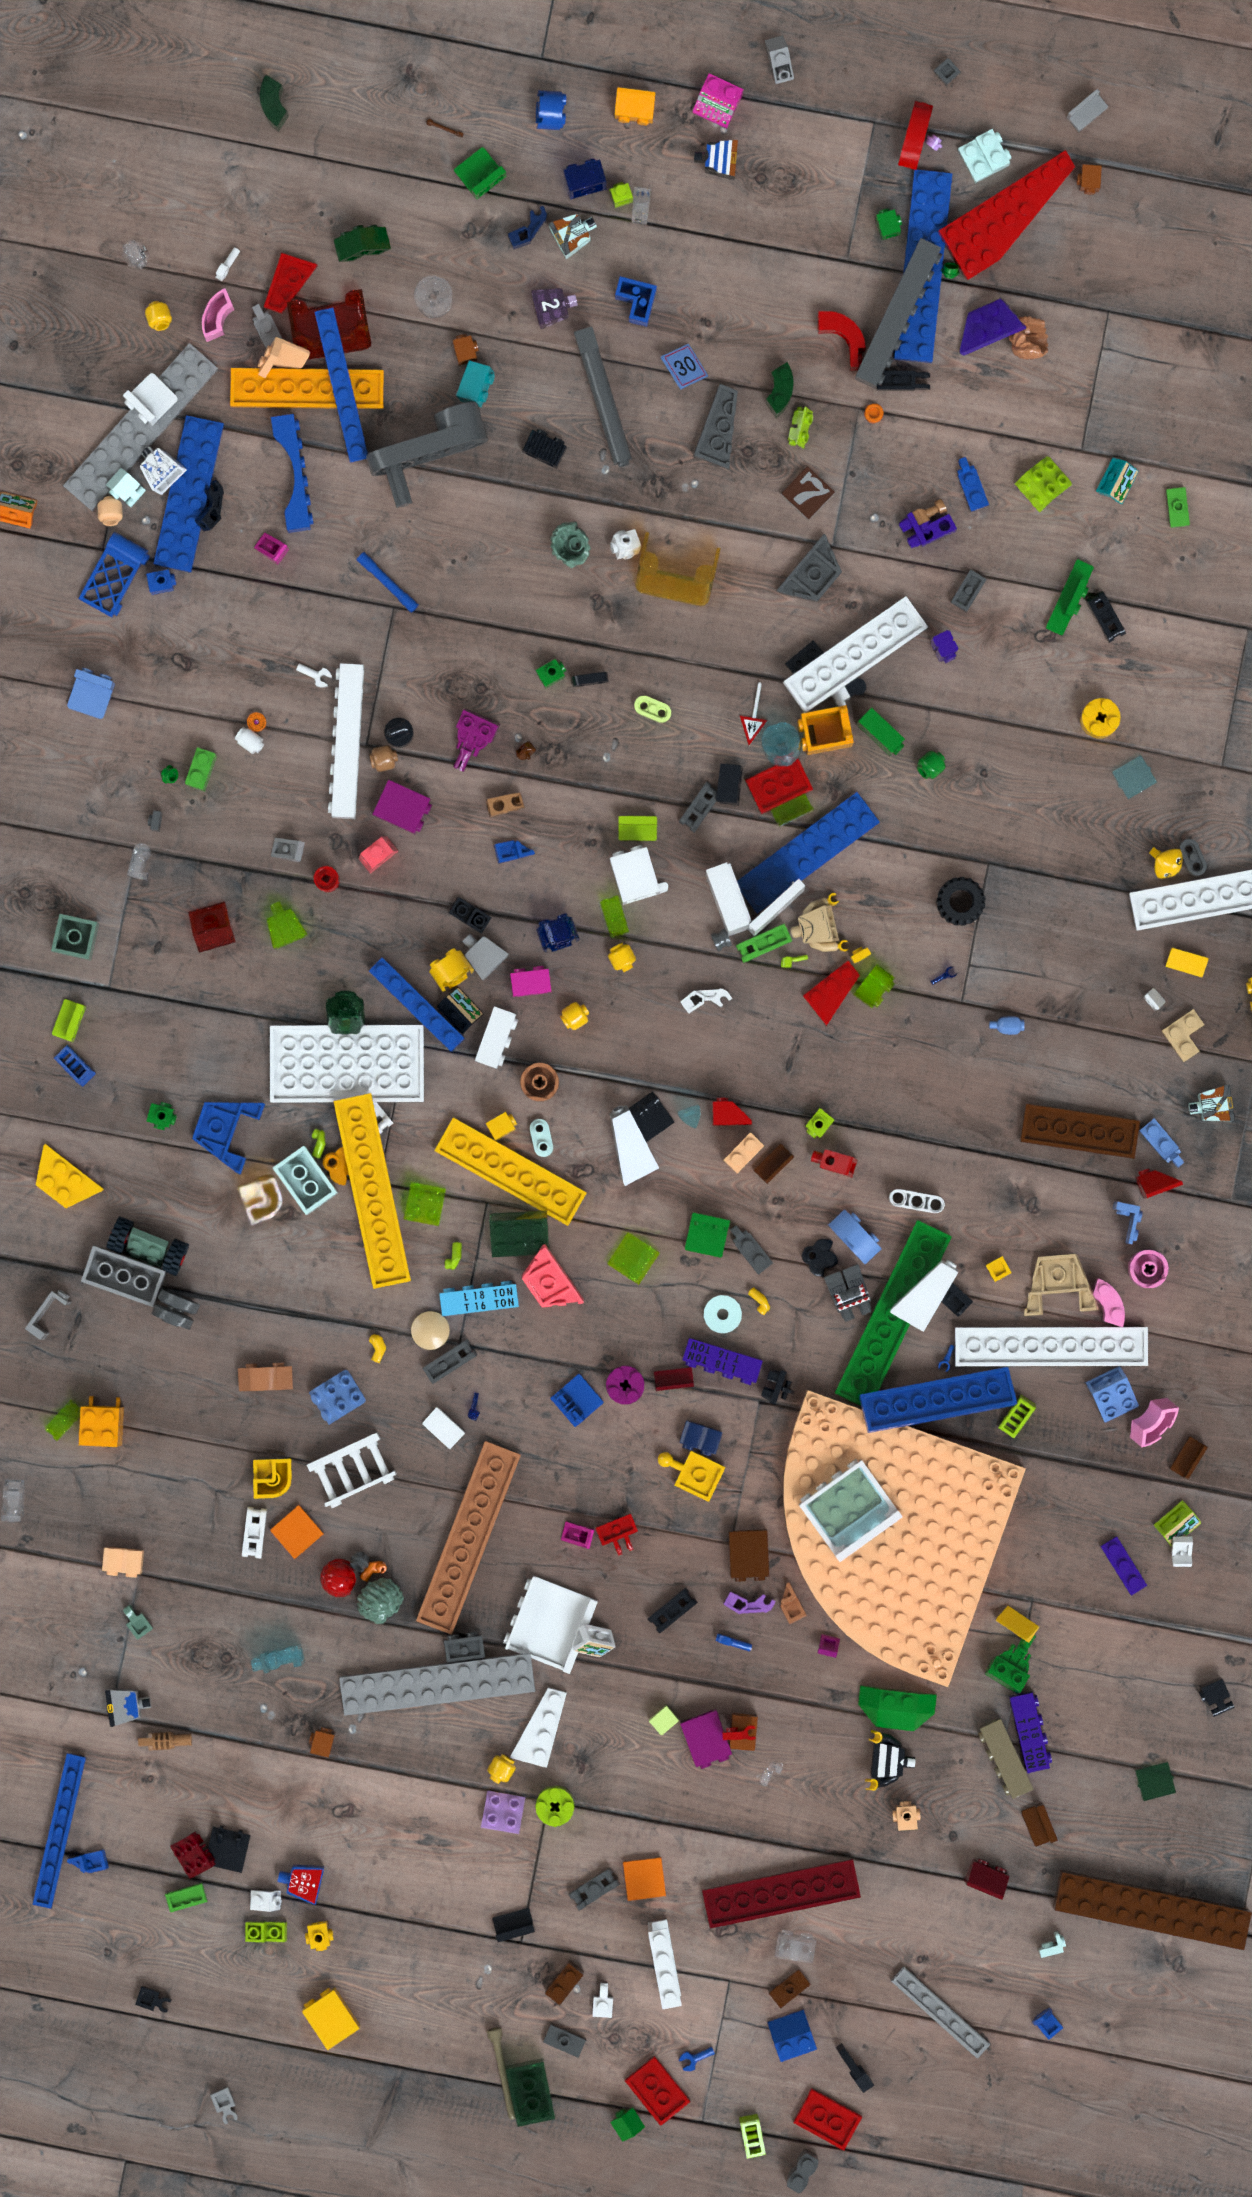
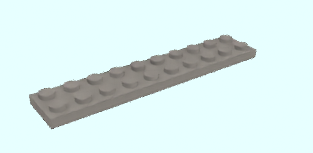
[63,343,218,512]
[339,1653,536,1716]

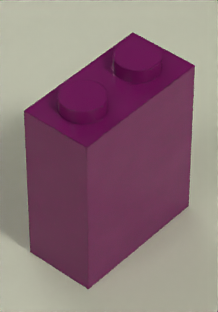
[372,780,432,835]
[680,1709,732,1769]

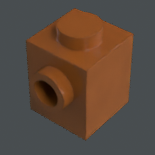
[1077,164,1102,195]
[453,334,479,366]
[309,1727,336,1758]

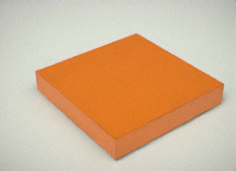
[270,1505,324,1559]
[623,1857,666,1901]

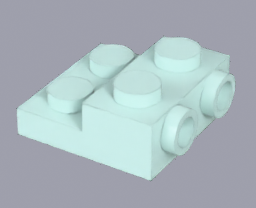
[958,129,1011,183]

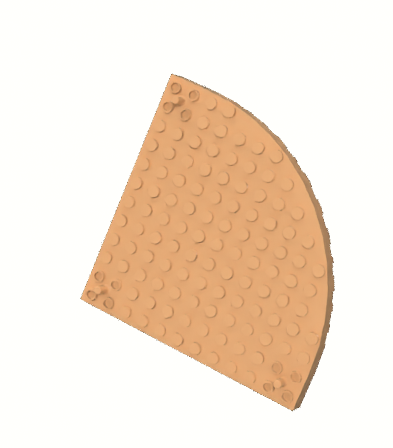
[783,1390,1026,1687]

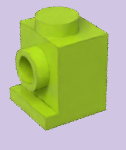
[609,182,633,208]
[805,1108,834,1139]

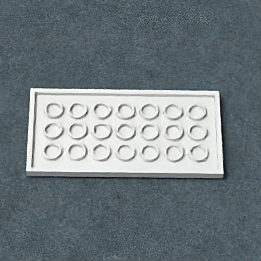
[270,1025,424,1103]

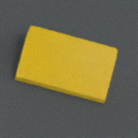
[1165,948,1209,977]
[995,1606,1039,1642]

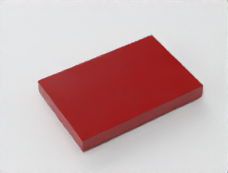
[745,755,813,815]
[624,2055,691,2126]
[793,2088,862,2151]

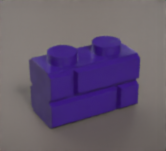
[930,630,959,664]

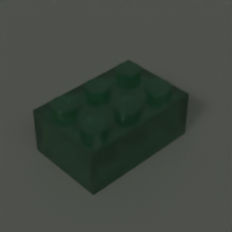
[489,1210,549,1258]
[506,2058,556,2127]

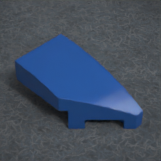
[494,840,535,864]
[66,1849,109,1873]

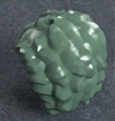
[550,521,591,568]
[357,1578,404,1624]

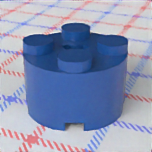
[536,90,566,130]

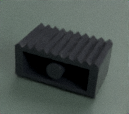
[522,429,567,469]

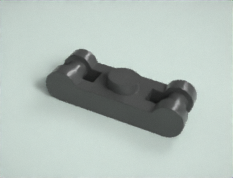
[679,782,717,833]
[568,1867,621,1911]

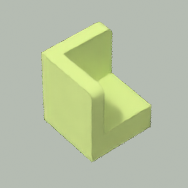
[649,1705,679,1735]

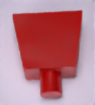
[811,1149,858,1178]

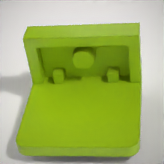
[1015,456,1072,513]

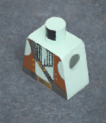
[549,214,597,259]
[1188,1084,1235,1121]

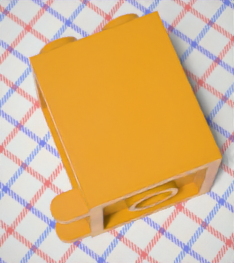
[797,705,854,755]
[79,1396,124,1447]

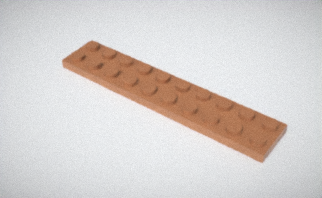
[416,1441,521,1635]

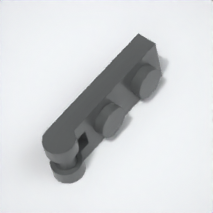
[422,1339,478,1384]

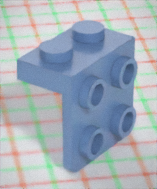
[67,668,115,719]
[309,1370,366,1425]

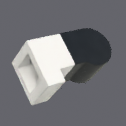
[831,678,866,707]

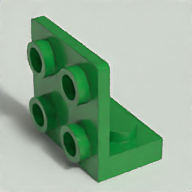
[454,147,507,200]
[685,1212,730,1258]

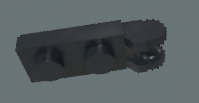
[877,370,930,391]

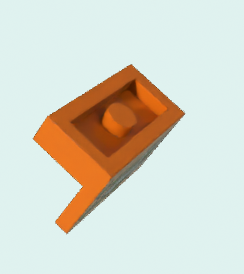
[0,492,37,528]

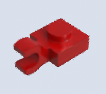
[722,1725,756,1740]

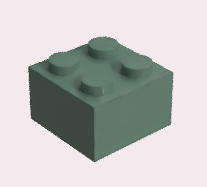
[51,914,99,961]

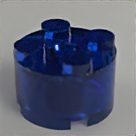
[536,913,580,953]

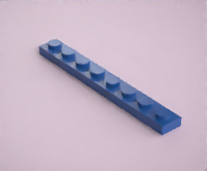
[315,308,368,463]
[32,1753,86,1909]

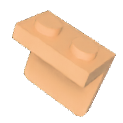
[258,337,310,378]

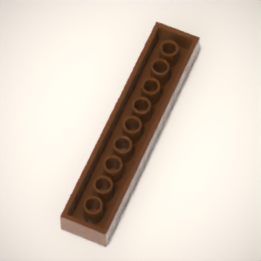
[1053,1870,1252,1950]

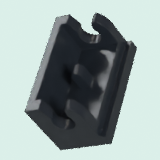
[716,763,743,806]
[941,1283,973,1317]

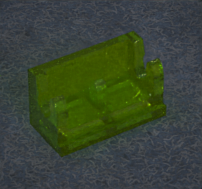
[600,895,629,938]
[45,1400,80,1441]

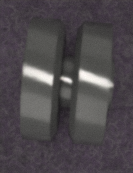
[151,1289,200,1330]

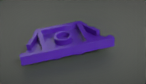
[960,298,1026,356]

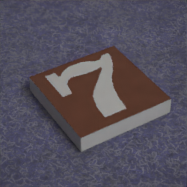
[781,466,835,521]

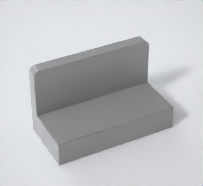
[1067,89,1109,132]

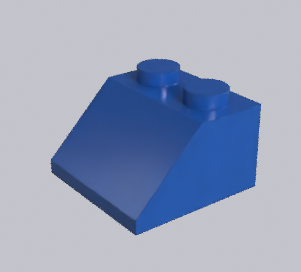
[767,2009,817,2062]

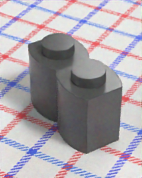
[786,2149,819,2194]

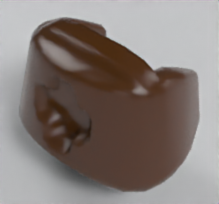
[516,741,536,760]

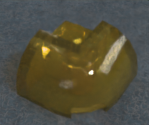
[238,1174,283,1225]

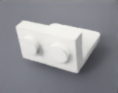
[123,373,178,426]

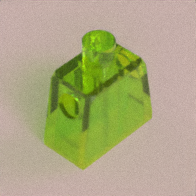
[266,901,308,950]

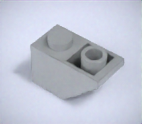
[765,35,794,84]

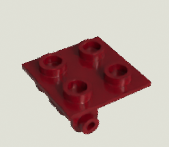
[170,1831,215,1879]

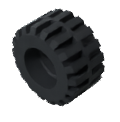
[936,877,986,926]

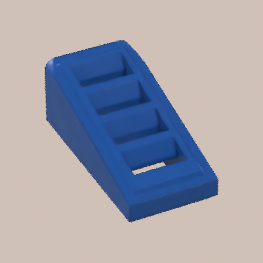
[54,1045,96,1087]

